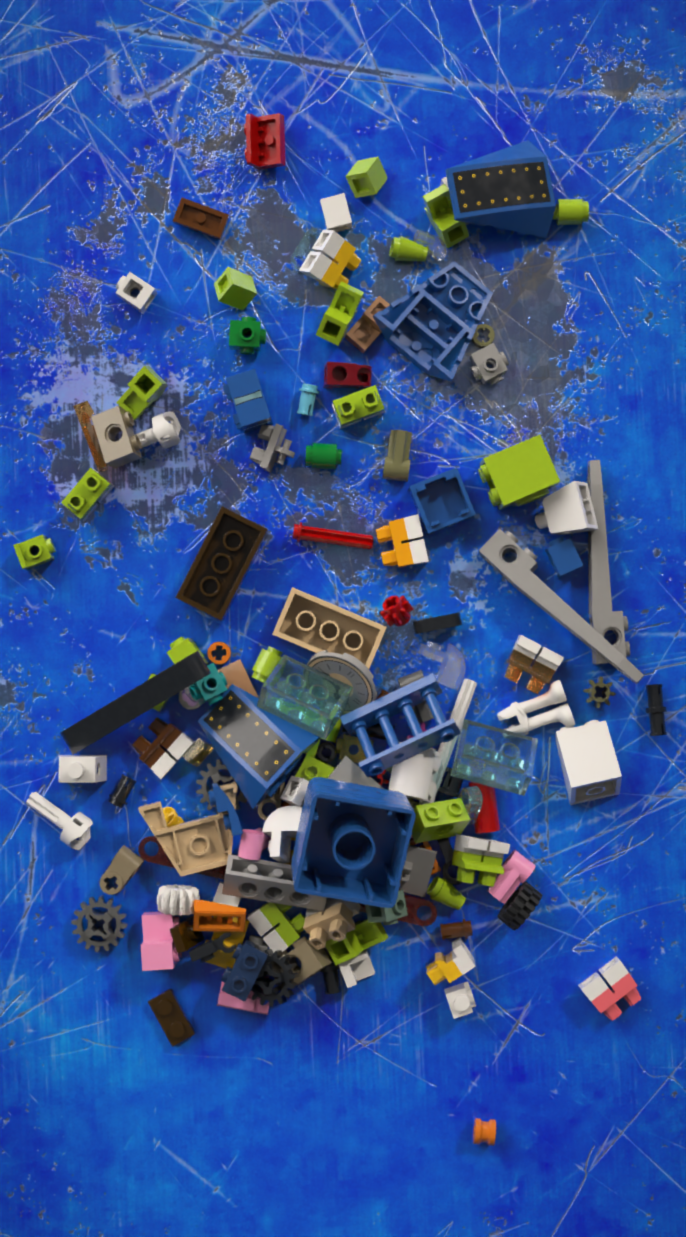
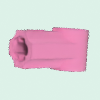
[238,827,271,860]
[487,850,536,904]

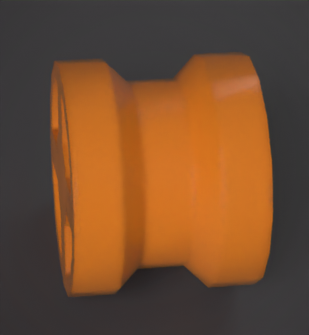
[473,1118,496,1146]

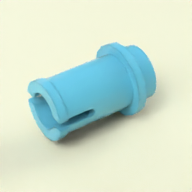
[297,383,319,416]

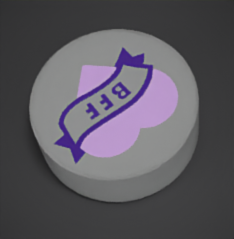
[179,686,201,710]

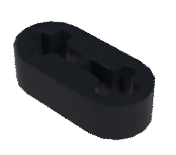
[413,612,462,634]

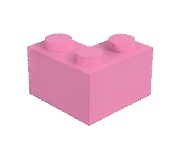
[141,911,182,971]

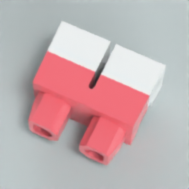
[578,956,641,1021]

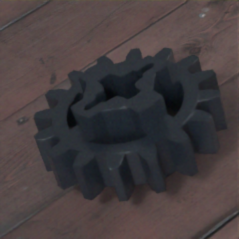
[251,949,299,1007]

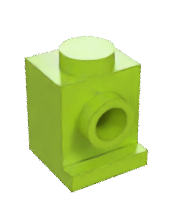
[13,534,56,570]

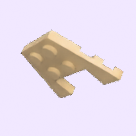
[138,782,237,877]

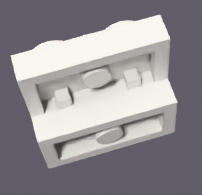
[388,742,441,803]

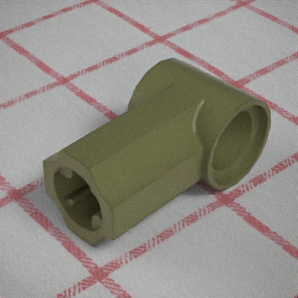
[382,430,412,482]

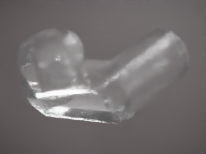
[414,230,447,260]

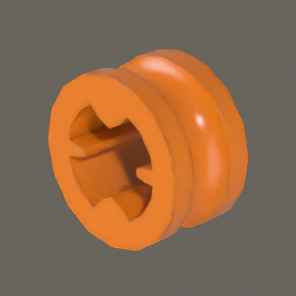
[207,642,231,664]

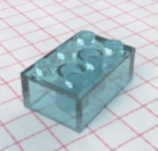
[257,654,353,740]
[450,719,538,796]

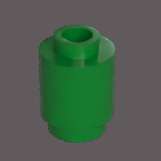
[305,443,342,469]

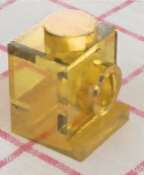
[335,734,374,764]

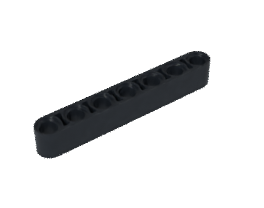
[60,651,211,755]

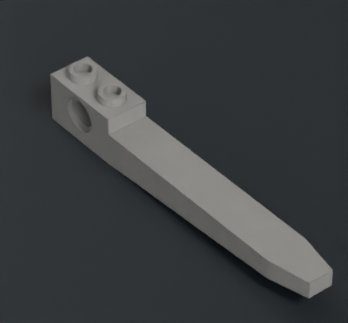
[587,460,630,664]
[479,529,644,685]

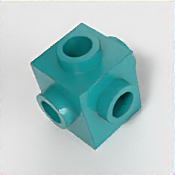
[189,662,228,706]

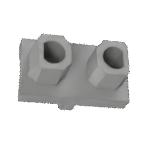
[250,424,295,472]

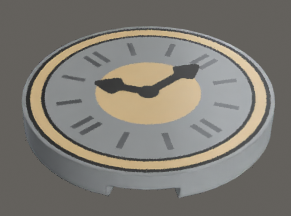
[304,650,377,715]

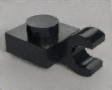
[189,932,237,963]

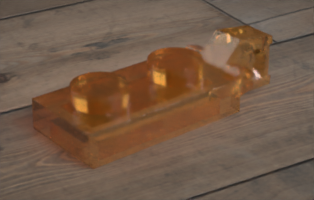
[73,401,108,473]

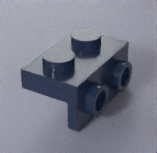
[221,939,268,1001]

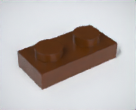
[173,197,229,240]

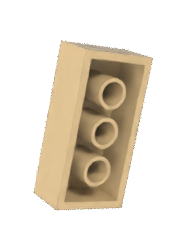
[272,587,387,669]

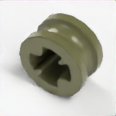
[472,324,495,348]

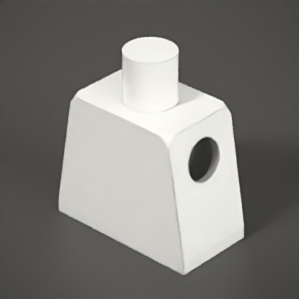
[535,481,598,535]
[58,755,107,783]

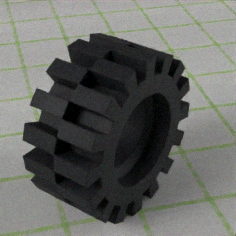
[497,881,542,931]

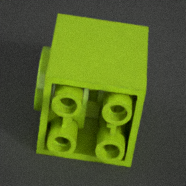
[478,434,560,510]

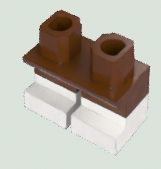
[132,717,195,779]

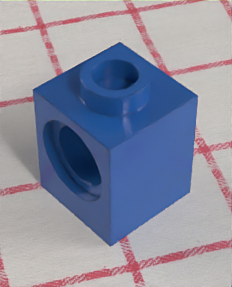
[545,536,584,577]

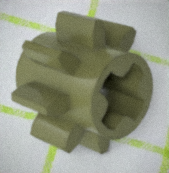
[583,677,616,708]

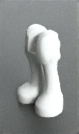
[497,680,575,737]

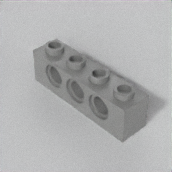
[222,854,327,911]

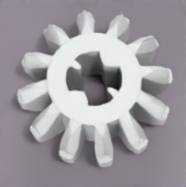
[156,884,200,916]

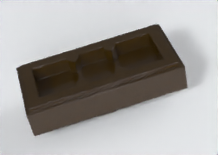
[170,916,204,953]

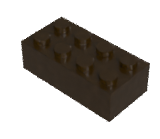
[175,506,269,621]

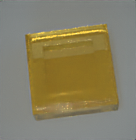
[182,738,213,767]

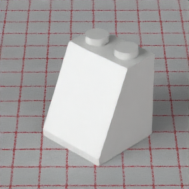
[556,720,622,805]

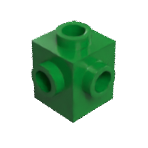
[229,317,266,355]

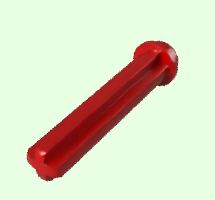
[292,522,373,549]

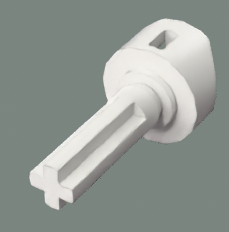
[136,412,181,449]
[26,792,93,850]

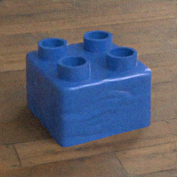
[291,777,416,908]

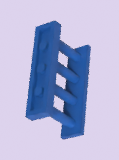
[340,673,461,778]

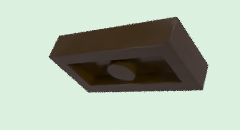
[148,988,195,1047]

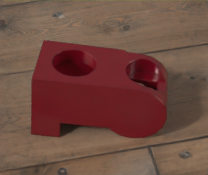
[323,362,372,389]

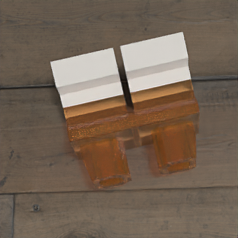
[504,635,564,694]

